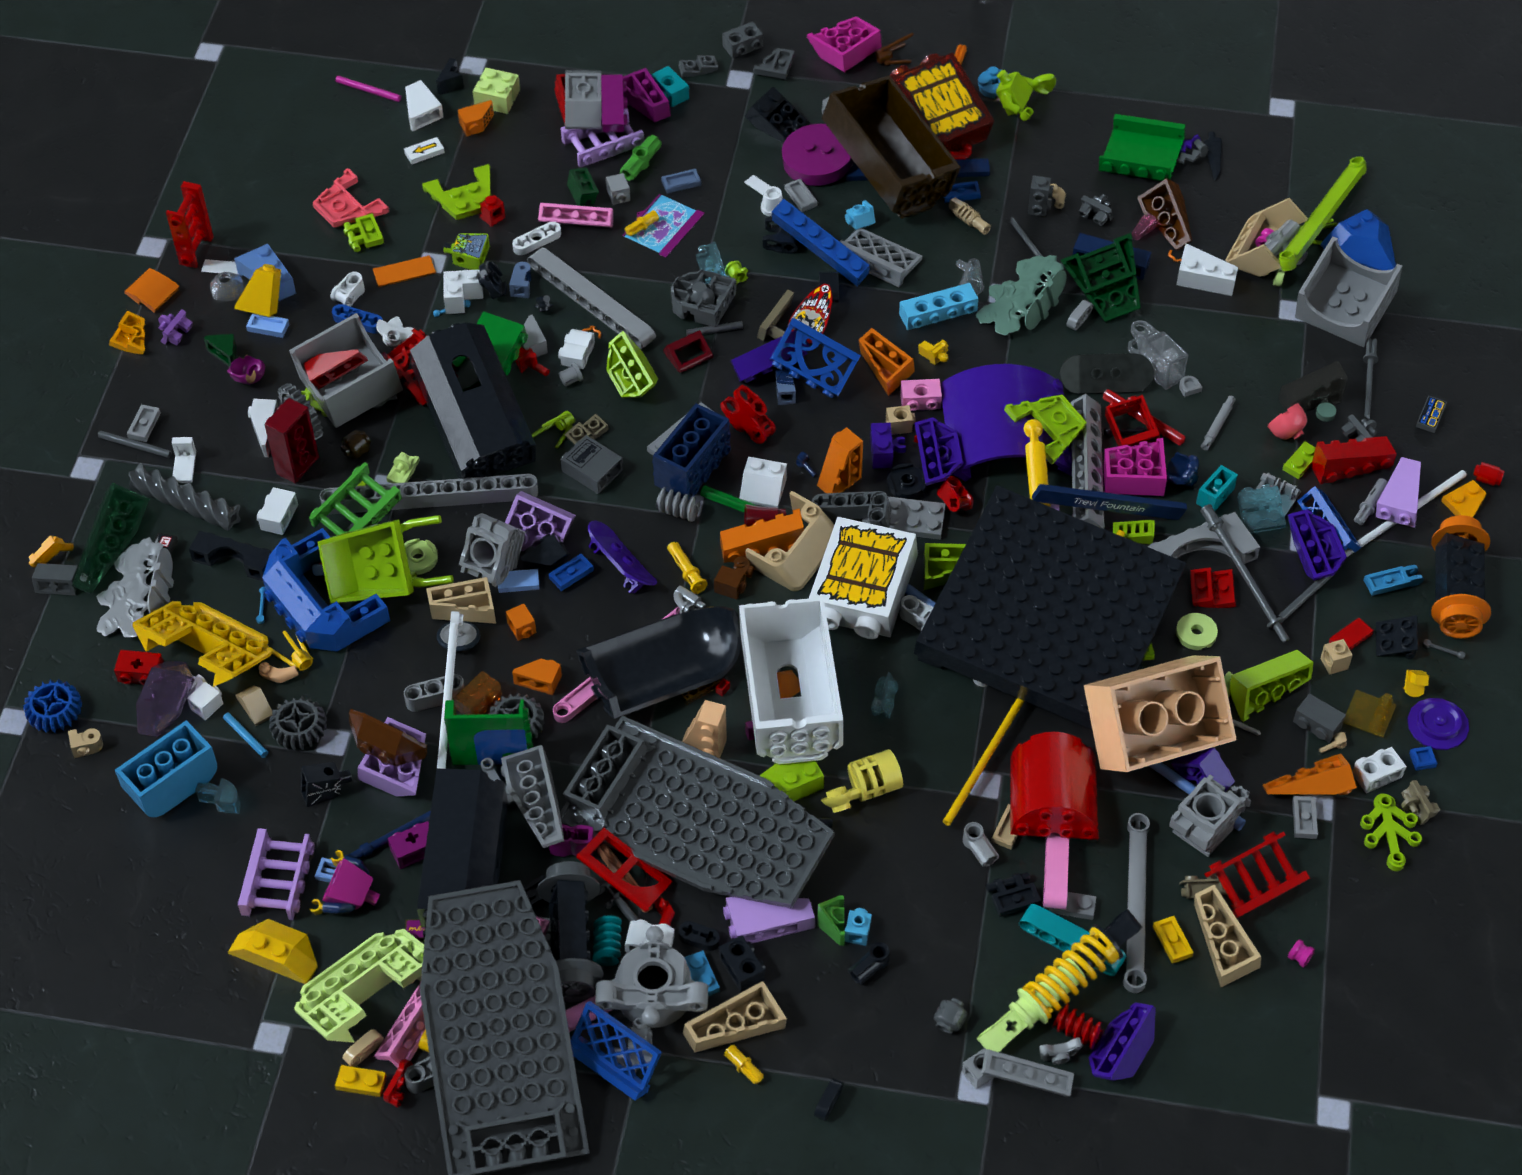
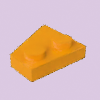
[1441,480,1486,517]

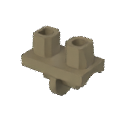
[1401,780,1440,825]

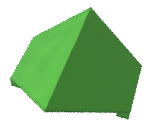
[817,895,845,946]

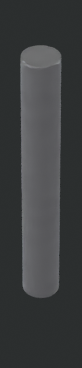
[686,321,743,336]

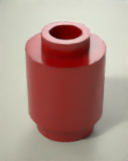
[1473,462,1504,486]

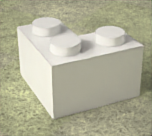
[444,270,483,314]

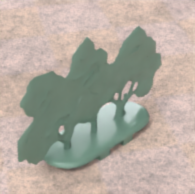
[976,255,1067,336]

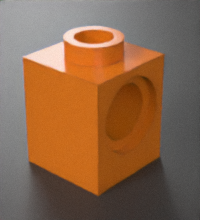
[506,604,537,641]

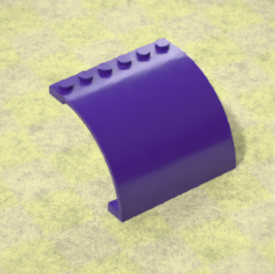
[940,364,1072,482]

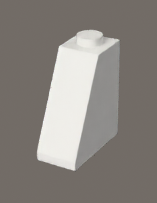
[405,80,443,132]

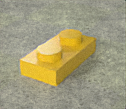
[1153,916,1194,964]
[335,1065,387,1097]

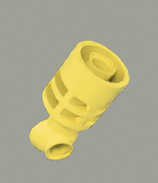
[821,749,903,813]

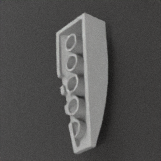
[501,745,564,848]

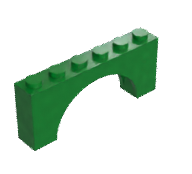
[462,311,528,392]

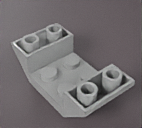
[565,70,601,129]

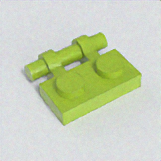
[343,213,384,252]

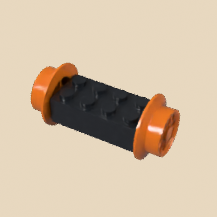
[1431,515,1491,638]

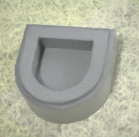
[1179,376,1203,397]

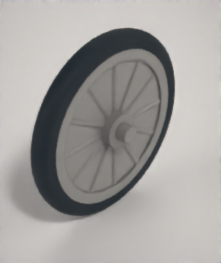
[437,621,480,651]

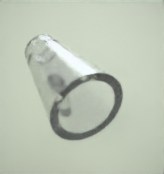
[956,258,984,295]

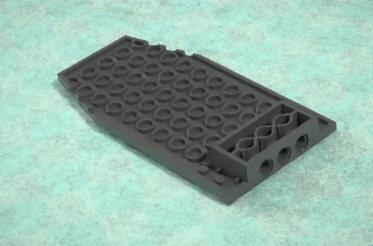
[560,716,835,908]
[420,880,589,1175]

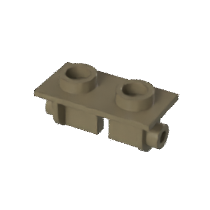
[1179,875,1226,899]

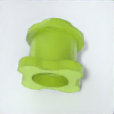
[725,261,748,285]

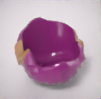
[227,355,265,385]

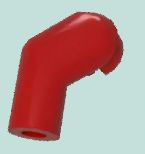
[949,144,972,160]
[655,898,675,926]

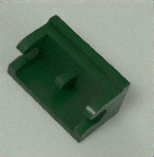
[567,168,599,206]

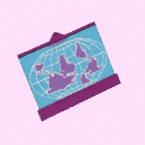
[622,194,704,257]

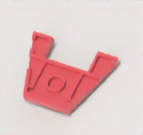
[313,168,389,228]

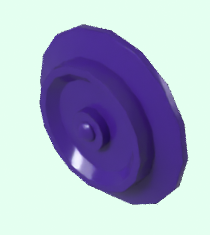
[1407,698,1469,750]

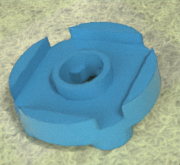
[978,67,1002,98]

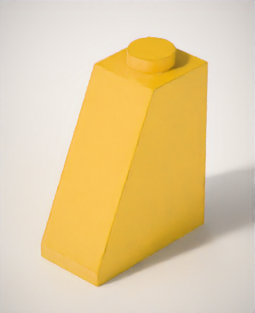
[235,264,281,317]

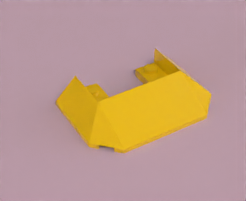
[132,601,271,687]

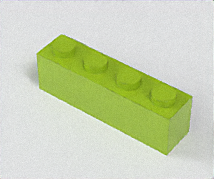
[1229,650,1314,722]

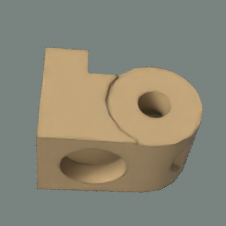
[68,728,103,758]

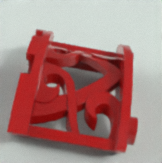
[381,329,459,406]

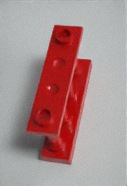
[166,181,214,268]
[1204,831,1310,918]

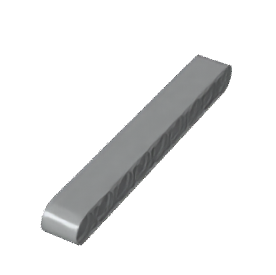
[527,247,656,349]

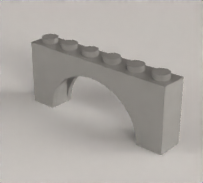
[1147,512,1260,564]

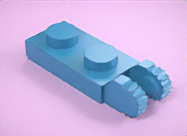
[1364,565,1424,596]

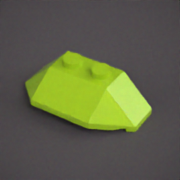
[606,331,658,399]

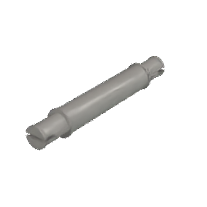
[1201,396,1236,450]

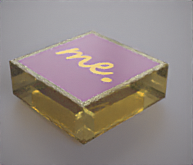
[405,919,425,942]

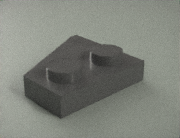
[753,48,795,79]

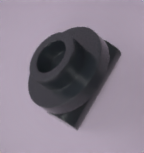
[534,295,553,312]

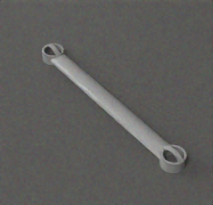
[1123,813,1150,993]

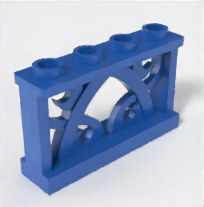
[769,318,861,398]

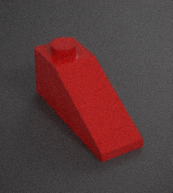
[303,349,368,389]

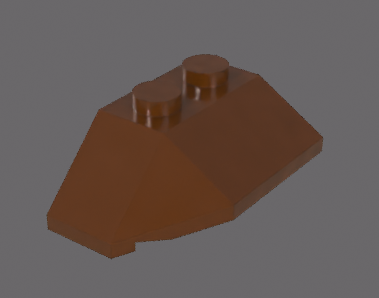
[349,709,427,766]

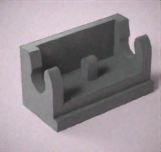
[32,563,80,595]

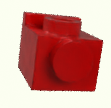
[480,195,506,227]

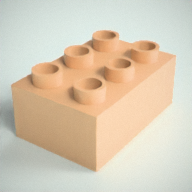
[1084,655,1236,772]

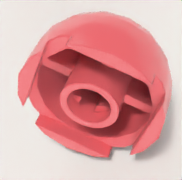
[1267,403,1307,440]

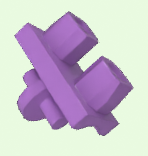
[158,309,193,345]

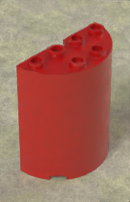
[1010,732,1098,840]

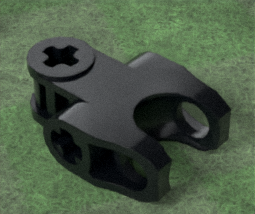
[762,216,807,254]

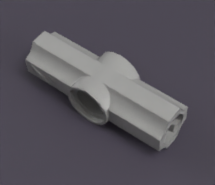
[1265,219,1300,256]

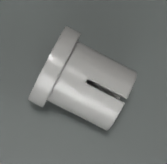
[558,363,583,387]

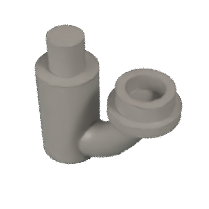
[673,585,706,613]

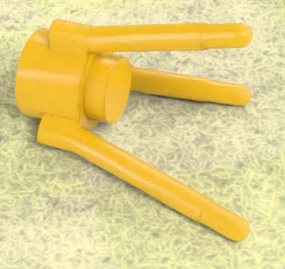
[268,630,313,671]

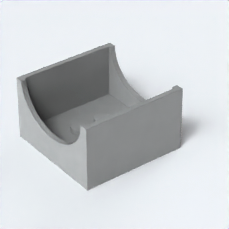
[1295,236,1402,347]
[289,313,403,428]

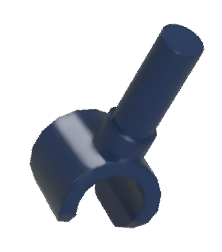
[796,452,817,477]

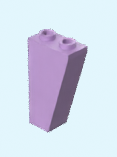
[1376,457,1421,528]
[723,897,815,943]

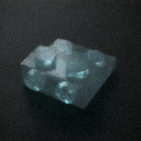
[1237,484,1286,534]

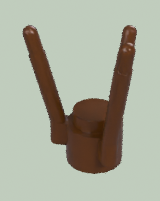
[875,33,914,66]

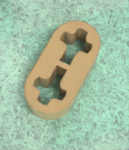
[343,1029,384,1067]

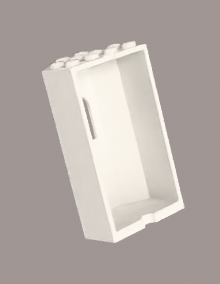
[739,597,843,764]

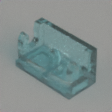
[696,242,725,284]

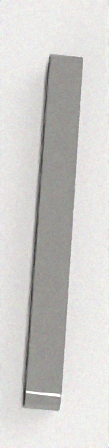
[319,474,539,514]

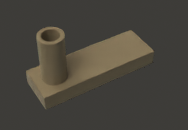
[757,289,794,341]

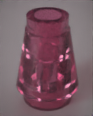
[1131,213,1158,240]

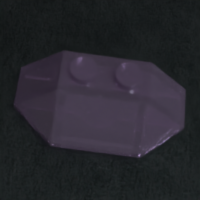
[136,661,195,737]

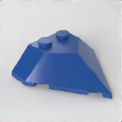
[1321,209,1396,270]

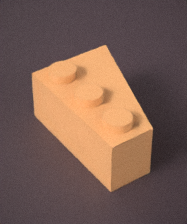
[682,700,727,758]

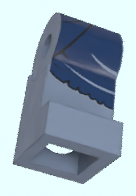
[509,262,531,298]
[775,370,796,405]

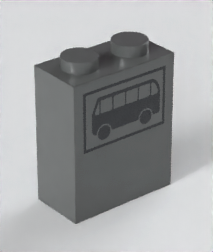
[561,435,623,494]

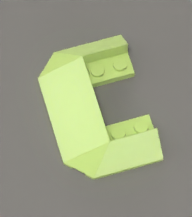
[294,929,424,1043]

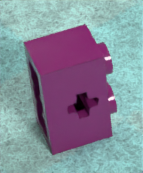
[388,821,429,869]

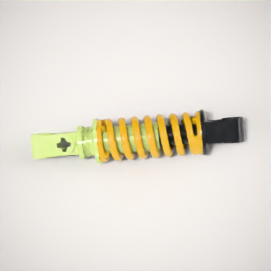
[977,909,1142,1052]

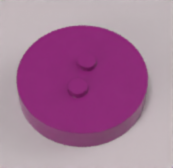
[782,124,854,186]

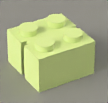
[473,68,520,114]

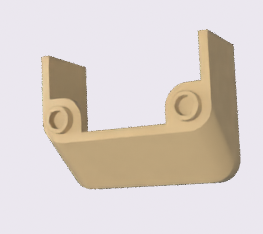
[1225,198,1308,277]
[745,491,835,591]

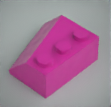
[807,16,882,72]

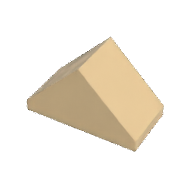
[235,685,273,726]

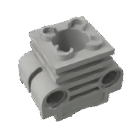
[459,513,526,587]
[1169,775,1246,857]

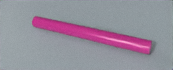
[336,76,401,102]

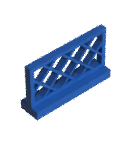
[570,1001,662,1101]

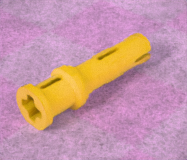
[667,542,708,594]

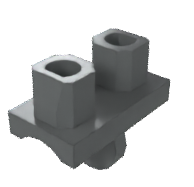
[1079,194,1113,226]
[1341,414,1377,442]

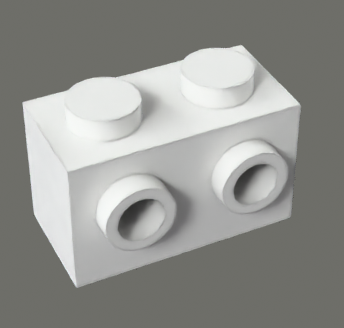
[257,487,298,535]

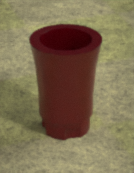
[744,504,786,527]

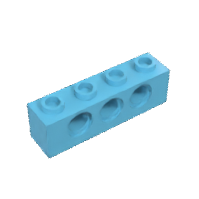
[899,283,978,330]

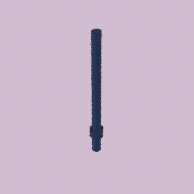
[348,810,431,859]

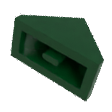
[204,334,237,367]

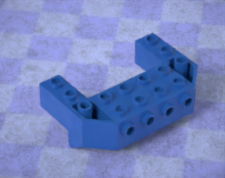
[262,528,390,652]

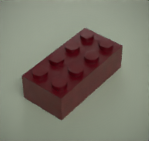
[264,398,319,484]

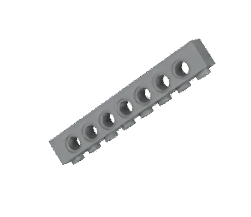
[1071,394,1104,529]

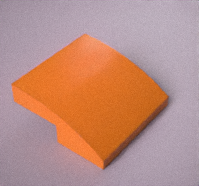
[124,268,179,313]

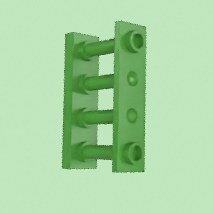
[309,462,402,535]

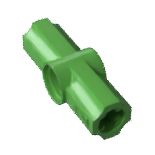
[620,135,662,181]

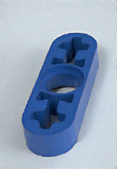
[332,304,383,334]

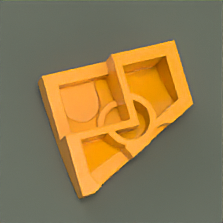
[109,310,145,354]

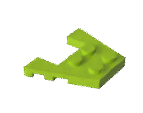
[422,164,491,220]
[1004,395,1087,465]

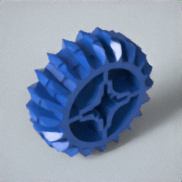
[23,679,82,733]

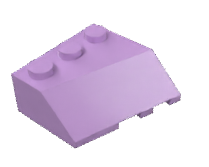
[505,491,576,551]
[358,717,426,797]

